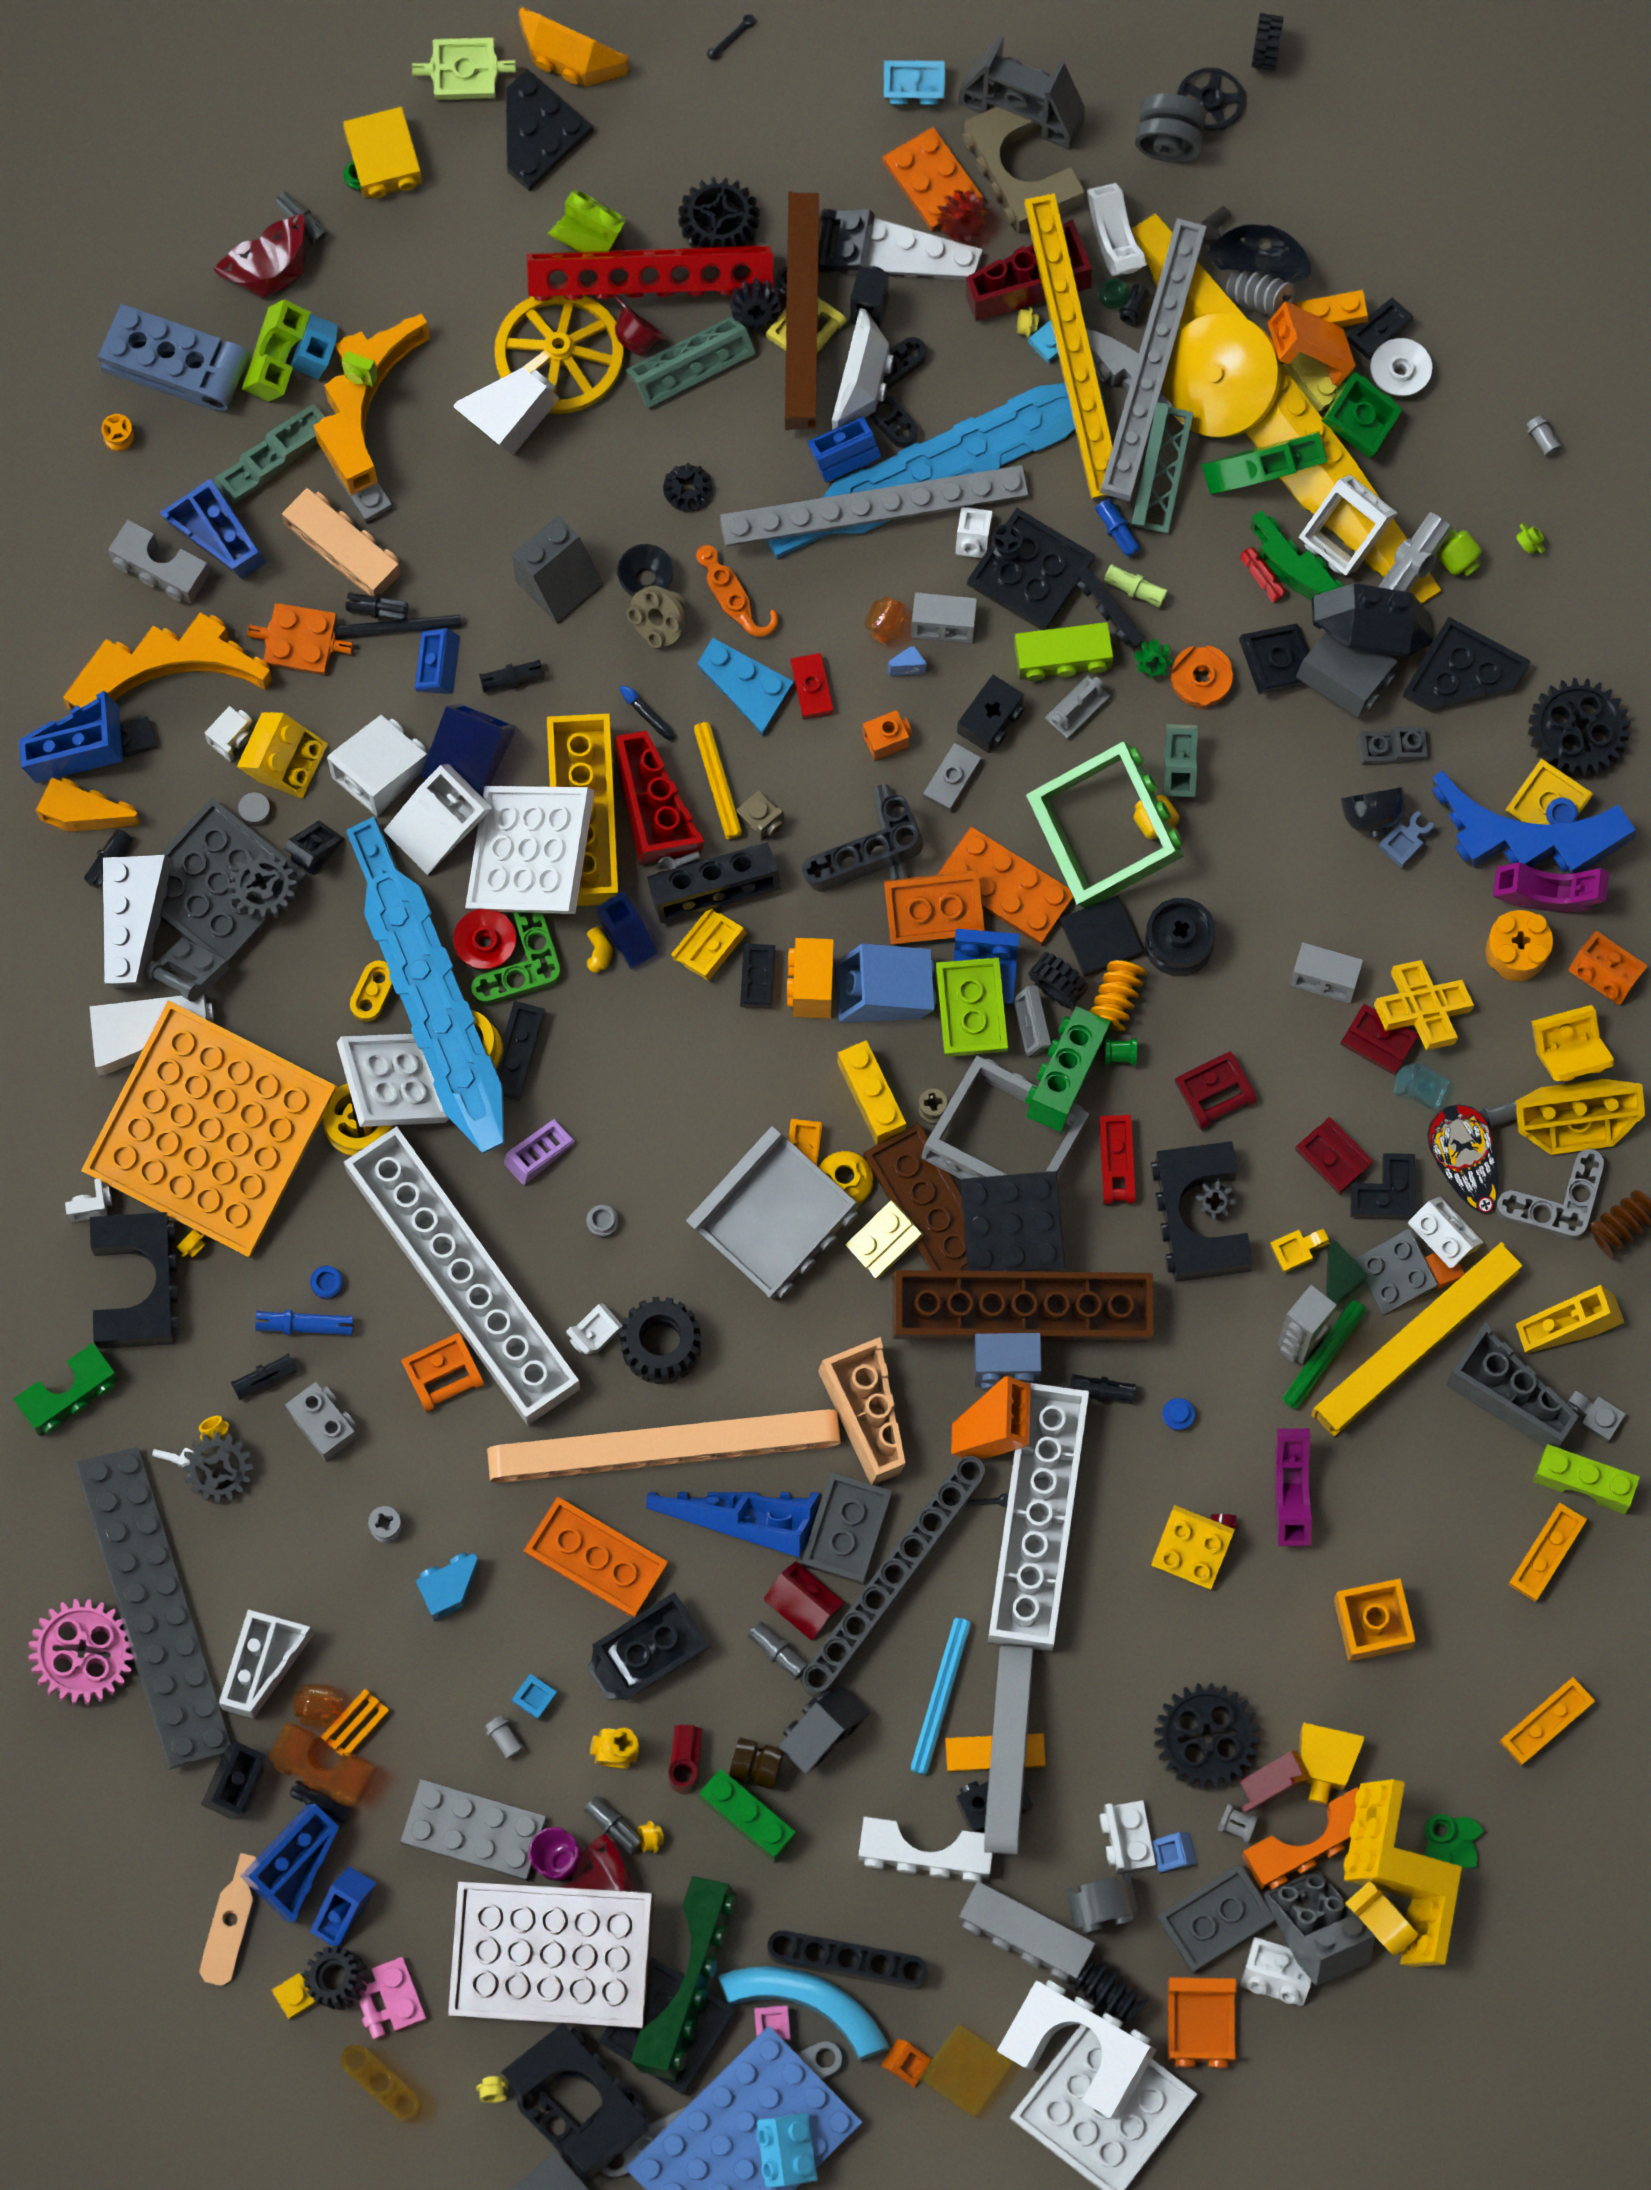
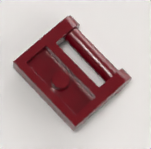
[1174,1051,1257,1130]

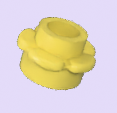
[1017,307,1038,338]
[476,2076,508,2103]

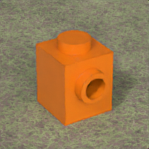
[862,710,912,761]

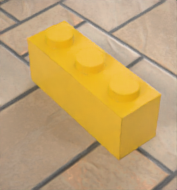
[837,1040,906,1145]

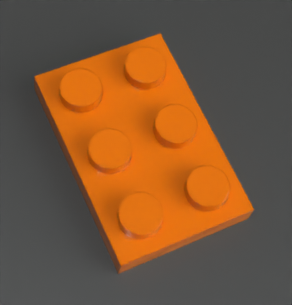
[882,127,983,232]
[884,870,985,945]

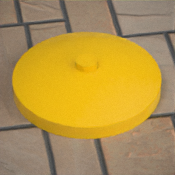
[1161,313,1281,438]

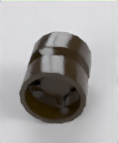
[729,1737,784,1790]

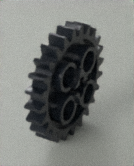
[1528,678,1630,778]
[1153,1683,1260,1790]

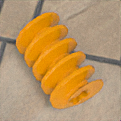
[1090,960,1147,1031]

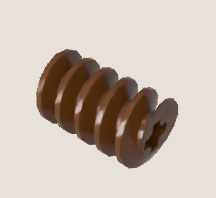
[1590,1190,1651,1258]

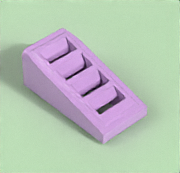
[504,1119,575,1185]

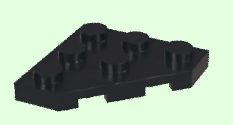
[506,69,593,191]
[1403,617,1530,711]

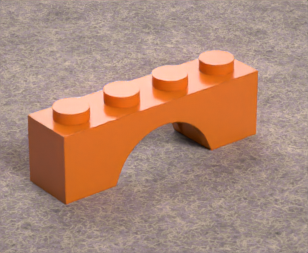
[1241,1787,1359,1890]

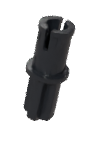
[345,591,409,620]
[84,828,132,888]

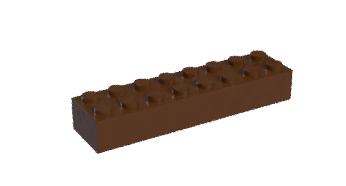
[892,1270,1153,1342]

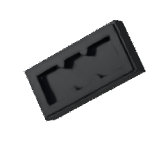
[120,716,157,758]
[740,943,775,1009]

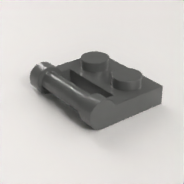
[144,937,230,1002]

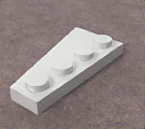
[848,218,982,281]

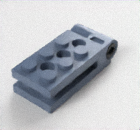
[98,304,251,411]

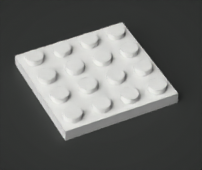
[465,786,594,914]
[1010,2025,1197,2190]

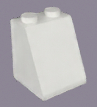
[453,368,560,455]
[327,715,429,817]

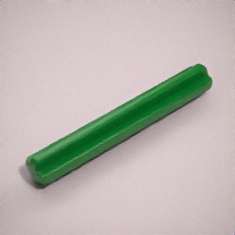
[1282,1300,1366,1409]

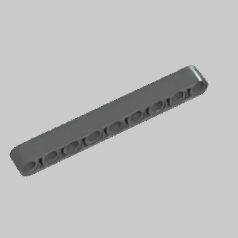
[803,1456,985,1698]

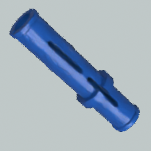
[255,1310,353,1336]

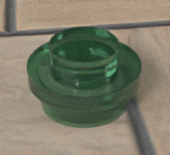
[1098,278,1128,309]

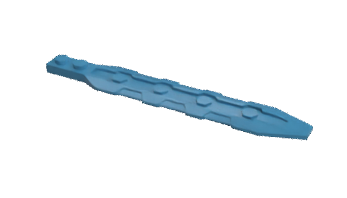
[767,383,1105,559]
[346,816,505,1154]

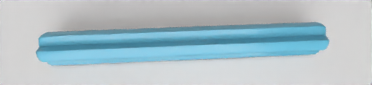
[911,1618,971,1775]

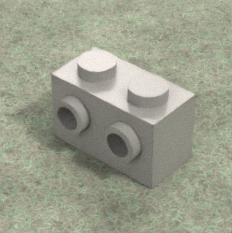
[285,1382,357,1461]

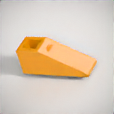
[36,777,140,832]

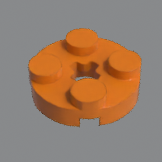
[1170,645,1233,710]

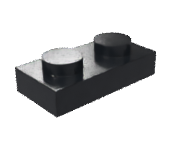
[1348,297,1413,359]

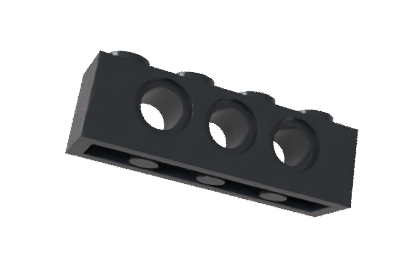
[647,842,781,924]

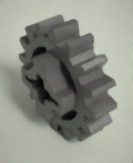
[228,851,297,921]
[181,1431,253,1503]

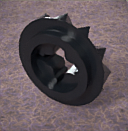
[663,463,713,511]

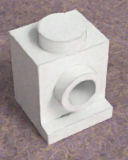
[204,706,254,762]

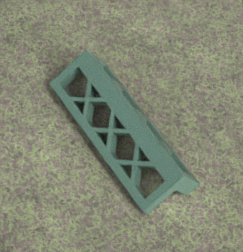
[626,316,756,408]
[1132,402,1193,534]

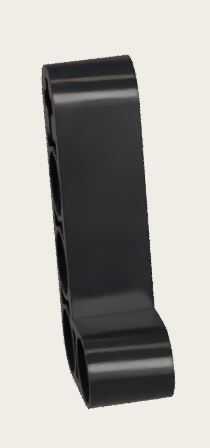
[802,794,924,892]

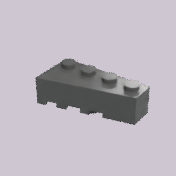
[1446,1322,1579,1448]

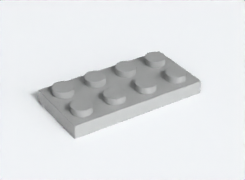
[400,1779,546,1881]

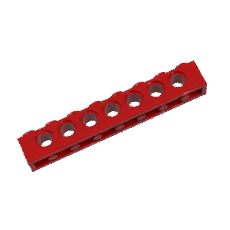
[526,246,773,301]

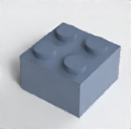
[974,1333,1041,1391]

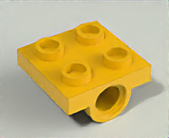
[1151,1505,1235,1590]

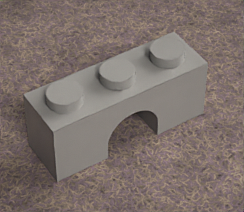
[108,520,210,604]

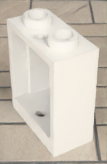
[1298,475,1397,575]

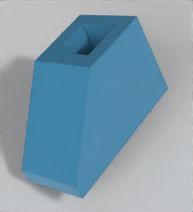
[291,314,338,380]
[415,1552,479,1621]

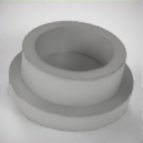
[586,1205,618,1237]

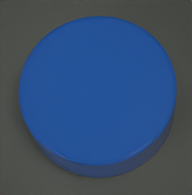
[1546,797,1578,825]
[310,1266,343,1300]

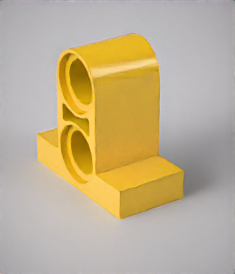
[1346,1881,1420,1957]

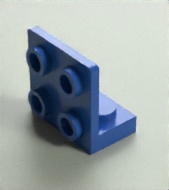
[953,928,1019,1005]

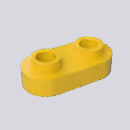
[350,960,393,1022]

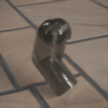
[1201,206,1232,248]

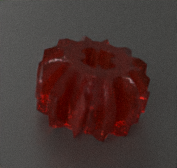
[936,190,989,242]

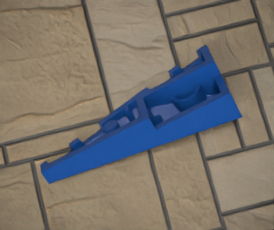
[646,1492,820,1558]

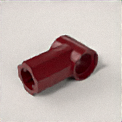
[668,1724,703,1794]

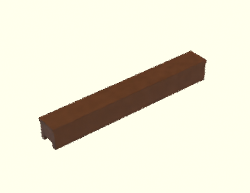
[785,191,819,431]

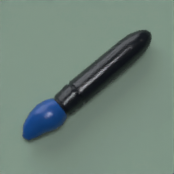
[619,686,675,741]

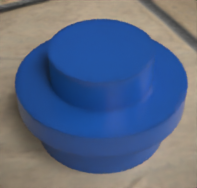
[1162,1398,1195,1431]

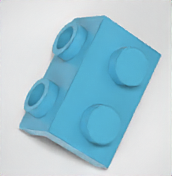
[884,61,945,104]
[757,2113,817,2187]

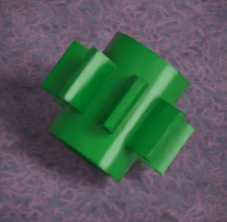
[1134,638,1174,679]

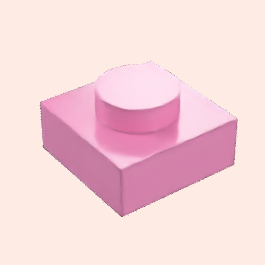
[754,2006,790,2041]

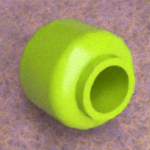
[1436,529,1482,576]

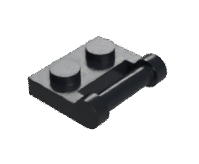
[818,209,875,272]

